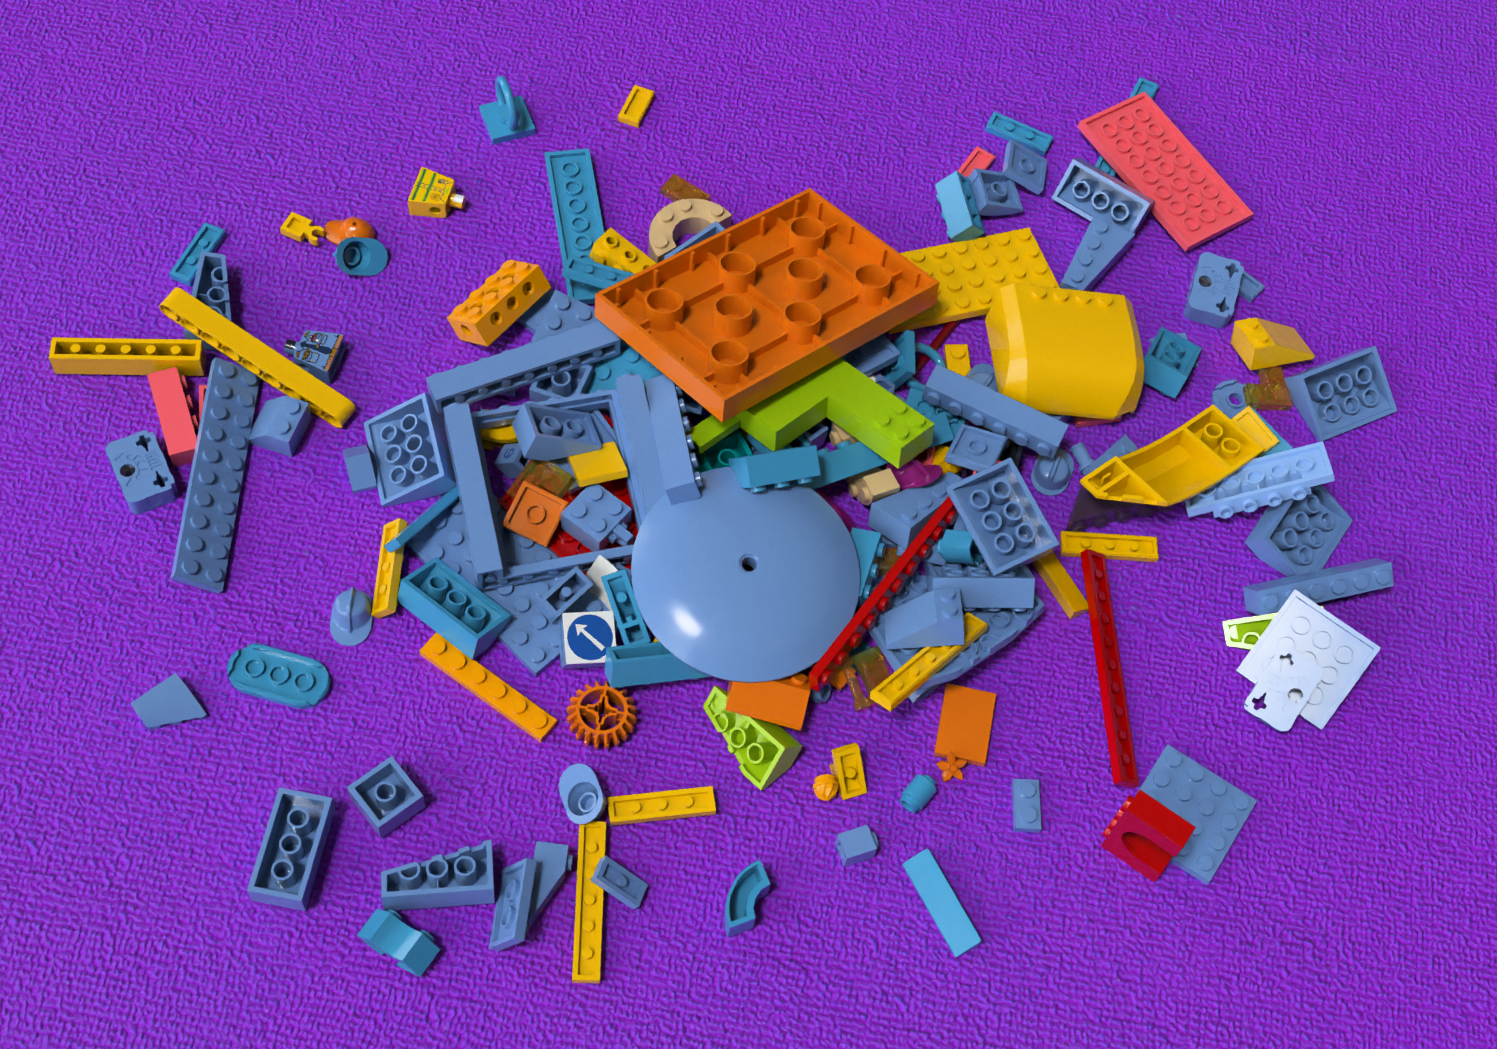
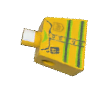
[408,167,466,218]

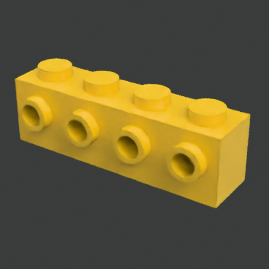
[589,227,656,274]

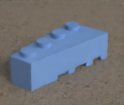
[1059,217,1135,291]
[184,251,232,351]
[868,471,963,549]
[381,839,495,911]

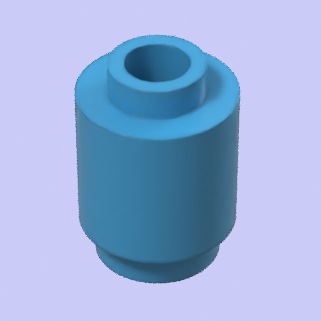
[899,774,937,814]

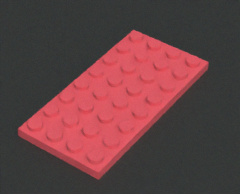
[1077,91,1254,252]

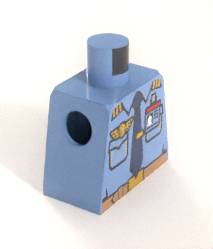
[284,330,346,384]

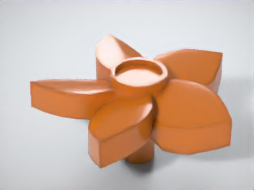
[936,751,967,782]

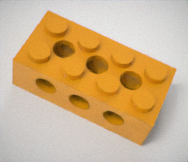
[447,260,551,347]

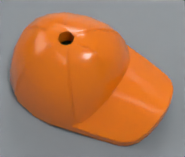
[325,217,376,245]

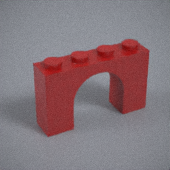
[1101,790,1196,882]

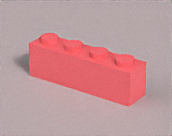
[147,367,199,468]

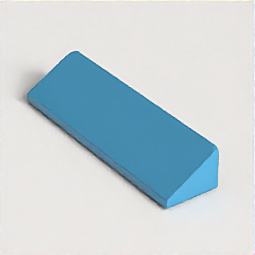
[902,848,982,958]

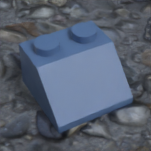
[249,396,312,457]

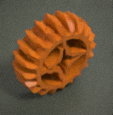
[567,680,637,750]

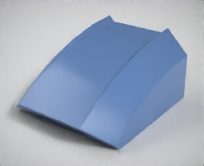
[967,168,1024,216]

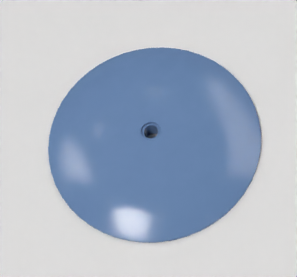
[631,467,860,683]

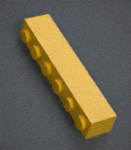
[49,337,206,376]

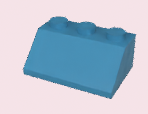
[728,445,821,492]

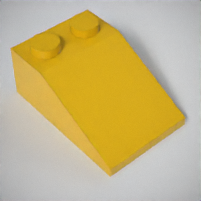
[1231,317,1315,371]

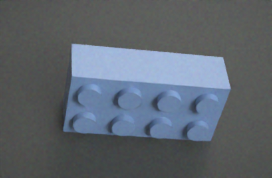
[247,787,336,911]

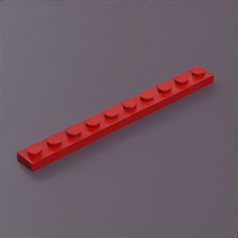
[809,496,958,692]
[1081,549,1139,788]

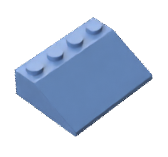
[1284,346,1397,442]
[363,392,457,507]
[945,457,1059,576]
[1244,484,1353,577]
[924,559,1035,611]

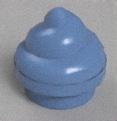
[809,683,831,703]

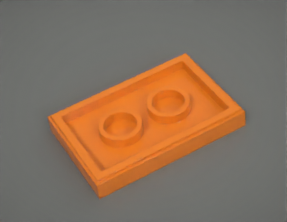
[933,683,996,767]

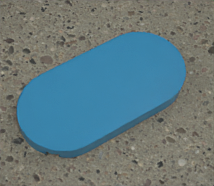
[227,644,331,709]

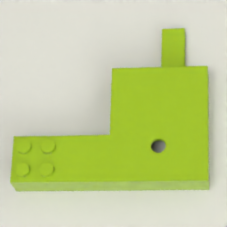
[687,358,935,469]

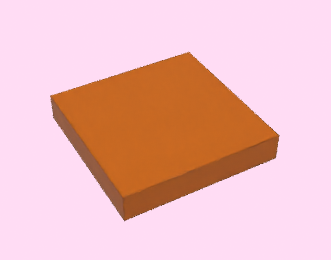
[501,480,569,548]

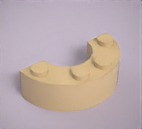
[648,199,732,263]
[829,422,900,505]

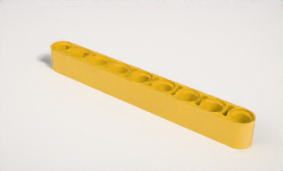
[159,287,356,428]

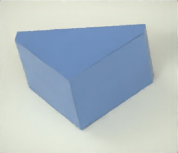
[342,445,377,494]

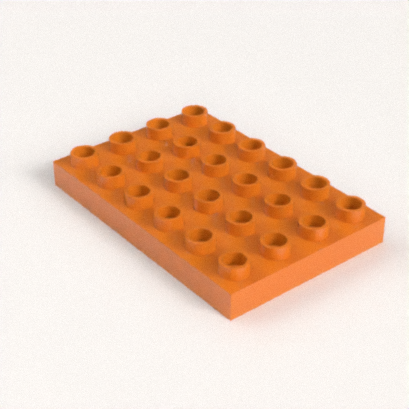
[595,188,940,423]

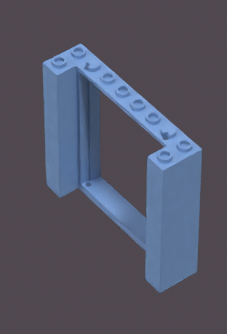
[443,374,666,591]

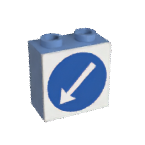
[557,611,619,669]

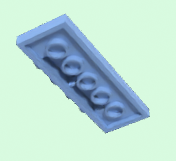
[1185,441,1335,519]

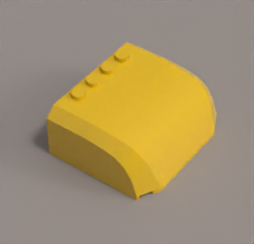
[985,283,1145,420]

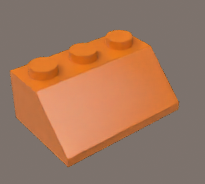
[725,672,811,731]

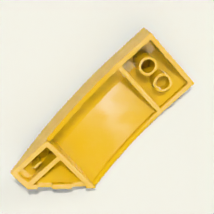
[1079,405,1265,507]

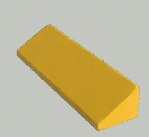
[1031,552,1088,620]

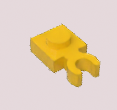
[280,212,325,246]

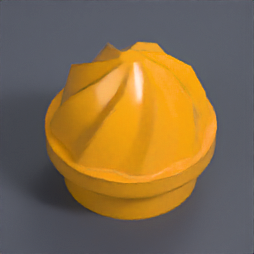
[813,774,839,801]

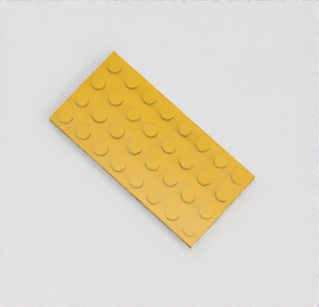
[887,227,1060,334]

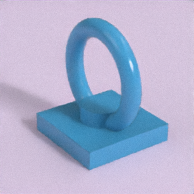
[479,76,535,145]
[883,330,947,392]

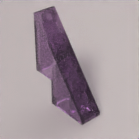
[1065,485,1175,532]

